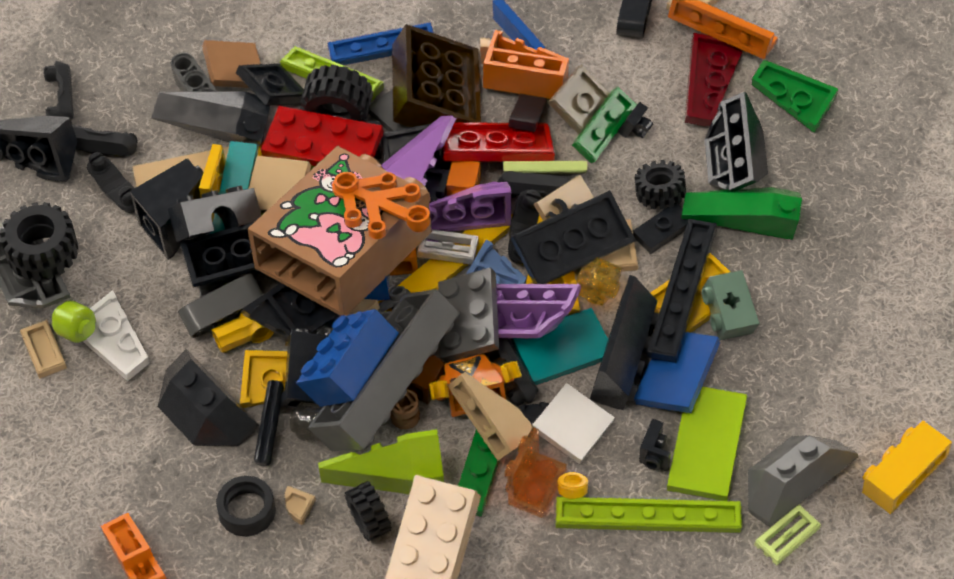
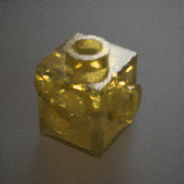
[577,257,623,306]

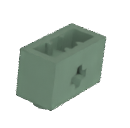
[702,270,759,341]

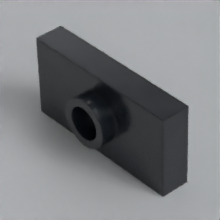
[633,202,688,254]

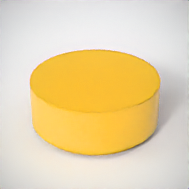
[557,472,588,499]

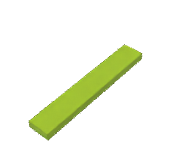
[556,497,741,533]

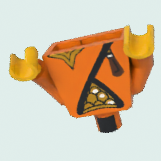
[429,354,522,417]

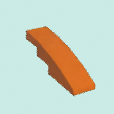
[100,512,166,579]

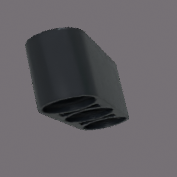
[616,0,652,39]

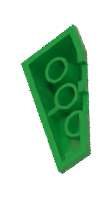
[681,187,802,240]

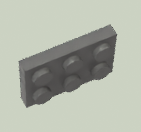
[438,267,499,363]

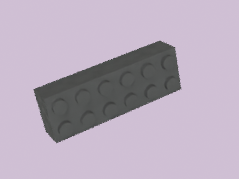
[308,289,459,451]

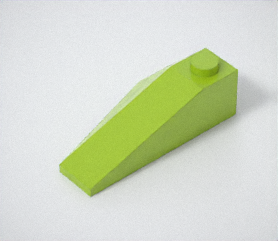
[318,429,444,494]

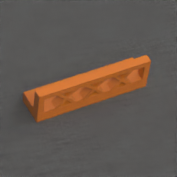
[668,0,778,59]

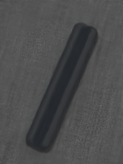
[254,380,284,466]

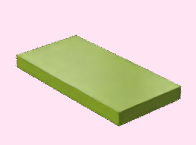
[667,386,747,501]

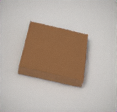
[202,40,261,88]

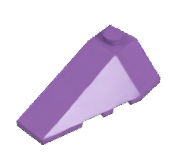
[429,182,511,232]

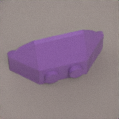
[496,284,581,338]

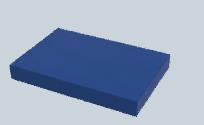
[634,332,720,413]

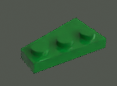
[751,60,838,133]

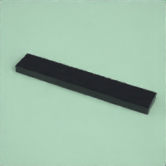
[647,219,717,363]

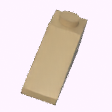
[448,372,537,461]

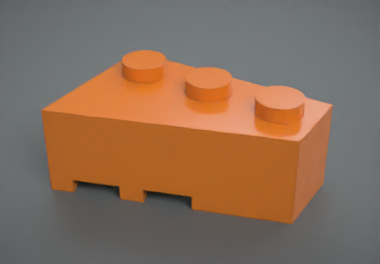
[483,29,569,99]

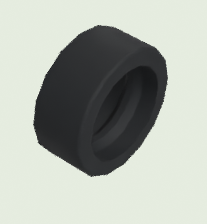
[216,475,276,537]

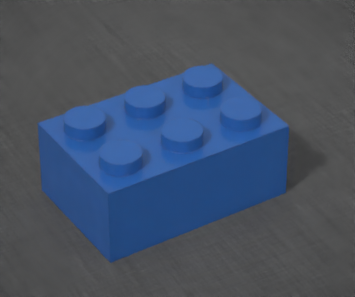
[296,309,399,407]

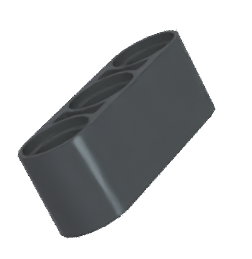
[170,53,217,92]
[178,274,263,338]

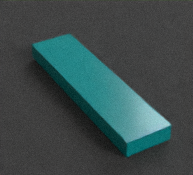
[210,141,259,234]

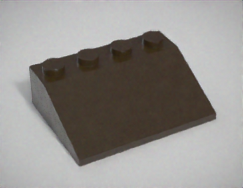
[392,24,481,127]

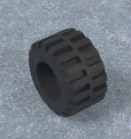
[300,65,373,122]
[0,202,79,281]

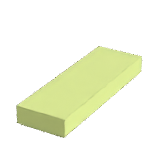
[503,161,587,174]

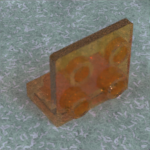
[504,427,567,518]

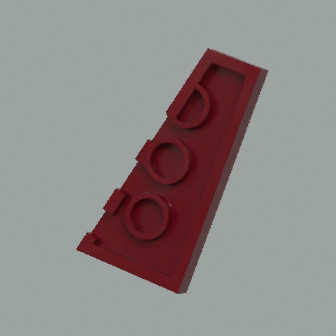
[684,33,743,127]

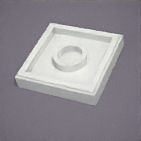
[532,383,615,464]

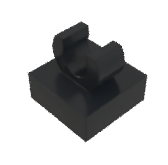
[618,102,654,138]

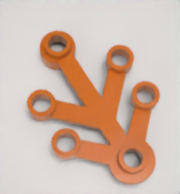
[332,172,430,239]

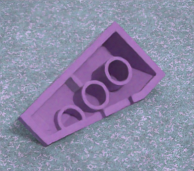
[381,116,456,186]

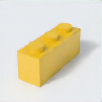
[862,420,952,514]

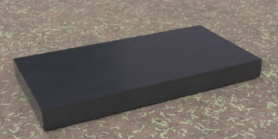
[510,190,636,284]

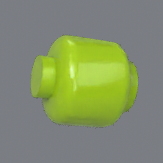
[52,300,96,343]

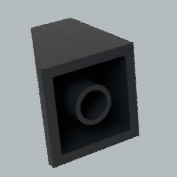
[130,158,204,260]

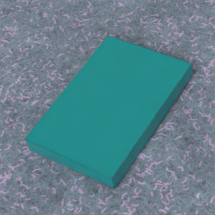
[511,308,608,385]

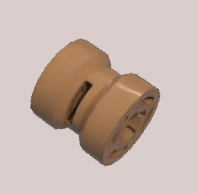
[390,389,420,429]

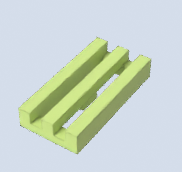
[754,505,821,566]

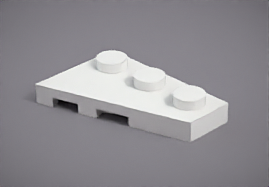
[83,290,150,381]

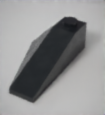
[151,91,271,147]
[0,115,78,182]

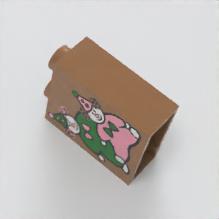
[248,146,432,316]

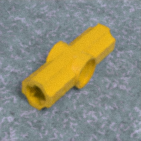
[211,313,274,353]

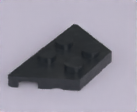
[241,283,339,338]

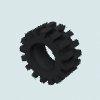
[634,160,686,210]
[345,481,392,542]

